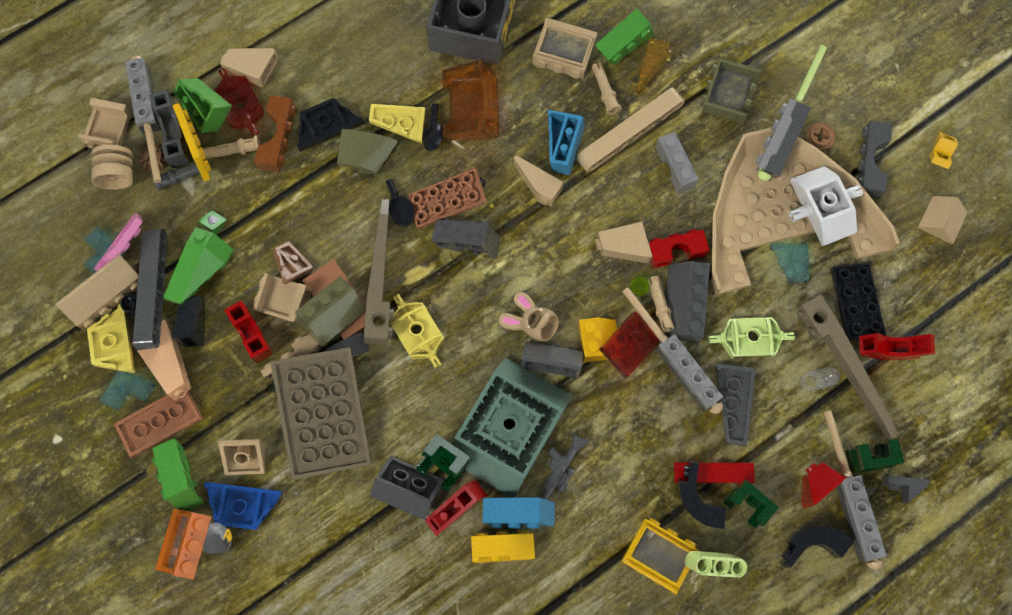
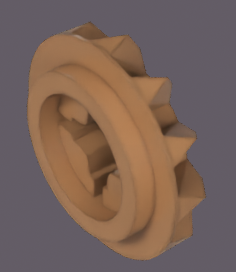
[805,123,835,151]
[139,143,168,171]

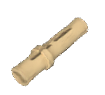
[647,276,674,332]

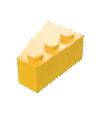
[471,530,535,563]

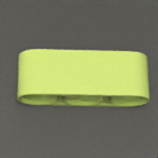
[685,551,747,577]

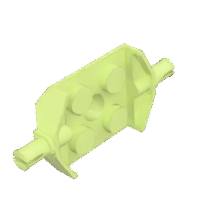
[708,317,795,359]

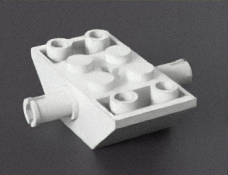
[788,166,863,247]

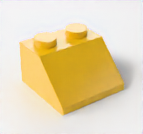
[578,317,622,363]

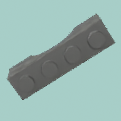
[149,90,190,168]
[857,121,893,199]

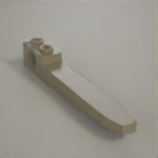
[364,199,394,345]
[797,295,898,440]

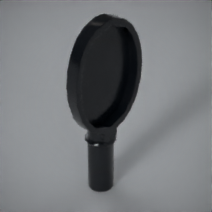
[423,103,443,151]
[385,179,415,227]

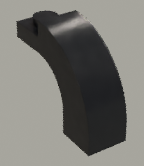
[677,461,727,529]
[780,526,854,568]

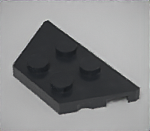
[297,98,364,152]

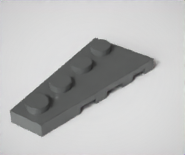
[716,363,756,447]

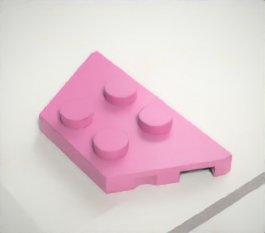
[94,213,143,271]

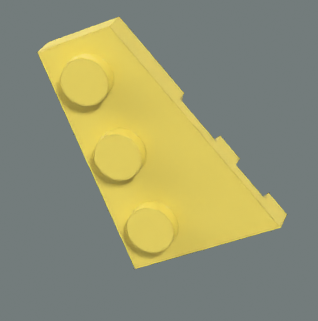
[369,104,426,143]

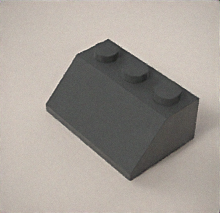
[521,340,583,378]
[370,456,444,520]

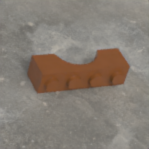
[254,95,297,172]

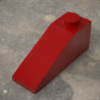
[425,479,488,536]

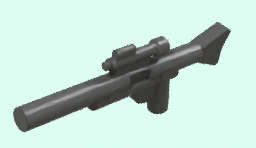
[540,435,588,500]

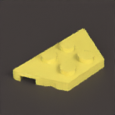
[87,304,135,373]

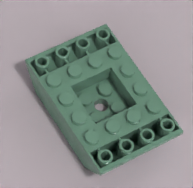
[452,358,573,498]

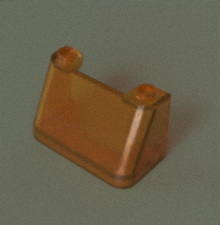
[441,60,499,141]

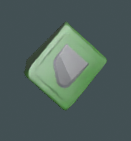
[198,210,227,235]

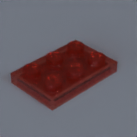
[599,311,660,378]

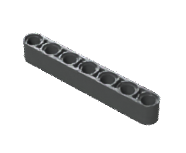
[133,229,167,351]

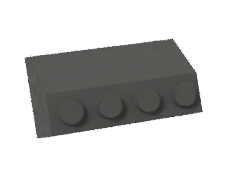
[663,261,710,343]

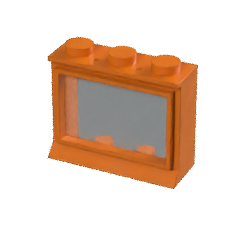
[155,508,211,580]

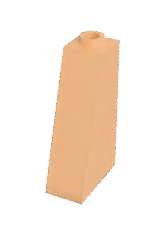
[132,320,191,400]

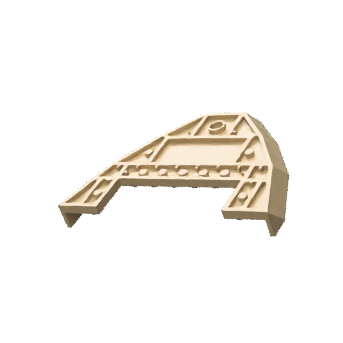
[712,127,900,296]

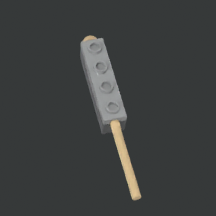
[125,56,161,183]
[622,287,723,414]
[824,411,887,570]

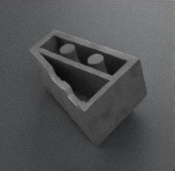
[431,218,501,259]

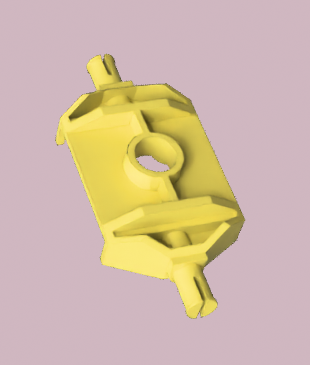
[390,294,445,369]

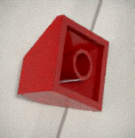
[801,462,845,508]

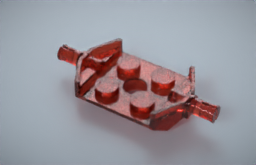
[214,68,264,136]

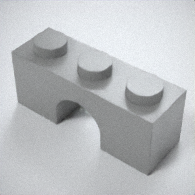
[655,132,699,194]

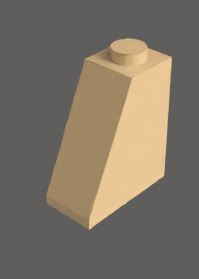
[220,48,279,88]
[595,222,652,263]

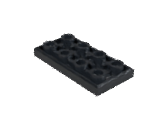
[830,263,886,341]

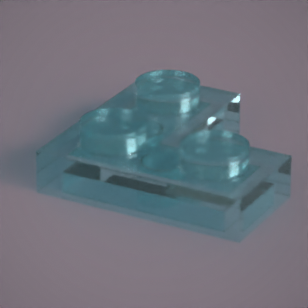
[84,226,126,274]
[99,371,156,411]

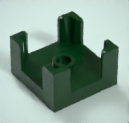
[416,434,470,493]
[846,439,904,474]
[723,480,779,529]

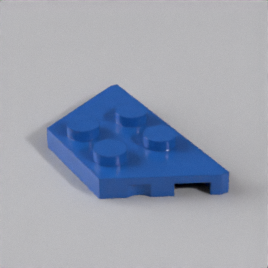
[204,482,283,530]

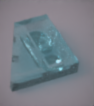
[770,243,809,283]

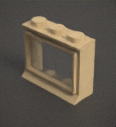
[532,18,597,79]

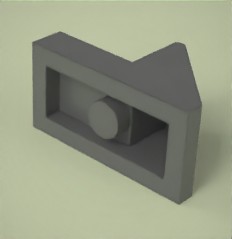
[882,475,929,504]

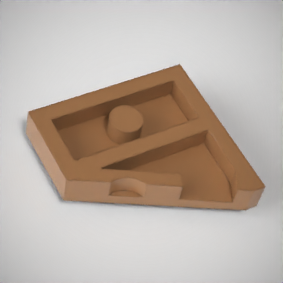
[273,242,313,285]

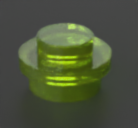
[630,277,649,296]

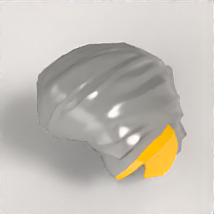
[202,522,232,554]

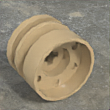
[91,145,133,190]

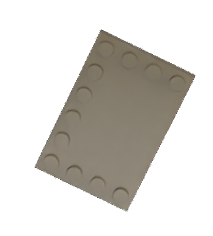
[270,347,372,480]

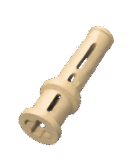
[592,62,622,116]
[203,135,261,159]

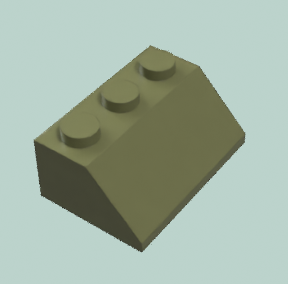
[295,276,366,347]

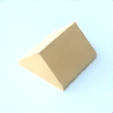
[917,196,968,244]
[218,439,266,475]

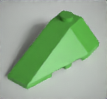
[163,227,234,305]

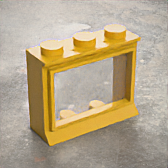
[620,518,700,595]

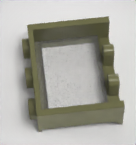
[700,58,762,126]

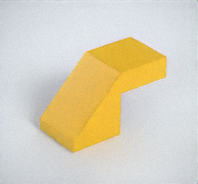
[930,132,958,169]

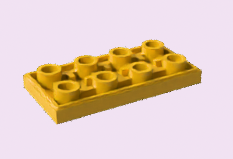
[172,103,212,182]

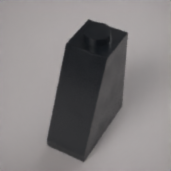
[173,295,205,347]

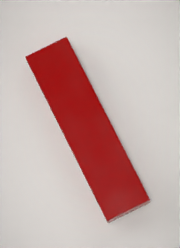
[673,462,755,484]

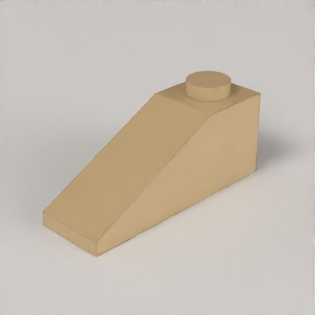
[514,155,563,206]

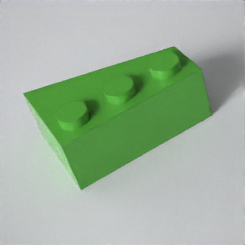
[595,9,655,66]
[173,78,232,133]
[152,438,204,511]

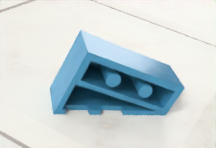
[548,110,585,175]
[482,498,555,529]

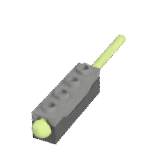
[755,45,827,181]

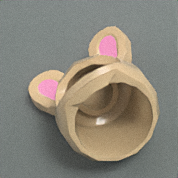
[499,292,559,342]

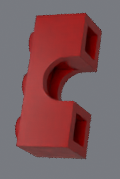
[649,229,710,269]
[224,300,274,363]

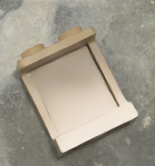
[78,98,132,148]
[253,273,313,324]

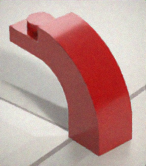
[859,333,935,360]

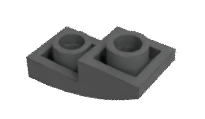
[324,332,370,357]

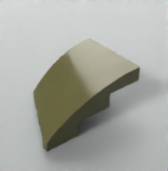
[337,129,398,174]

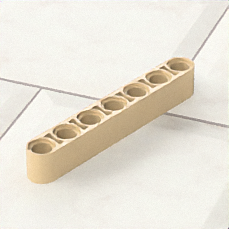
[576,87,685,173]

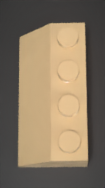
[55,255,139,331]

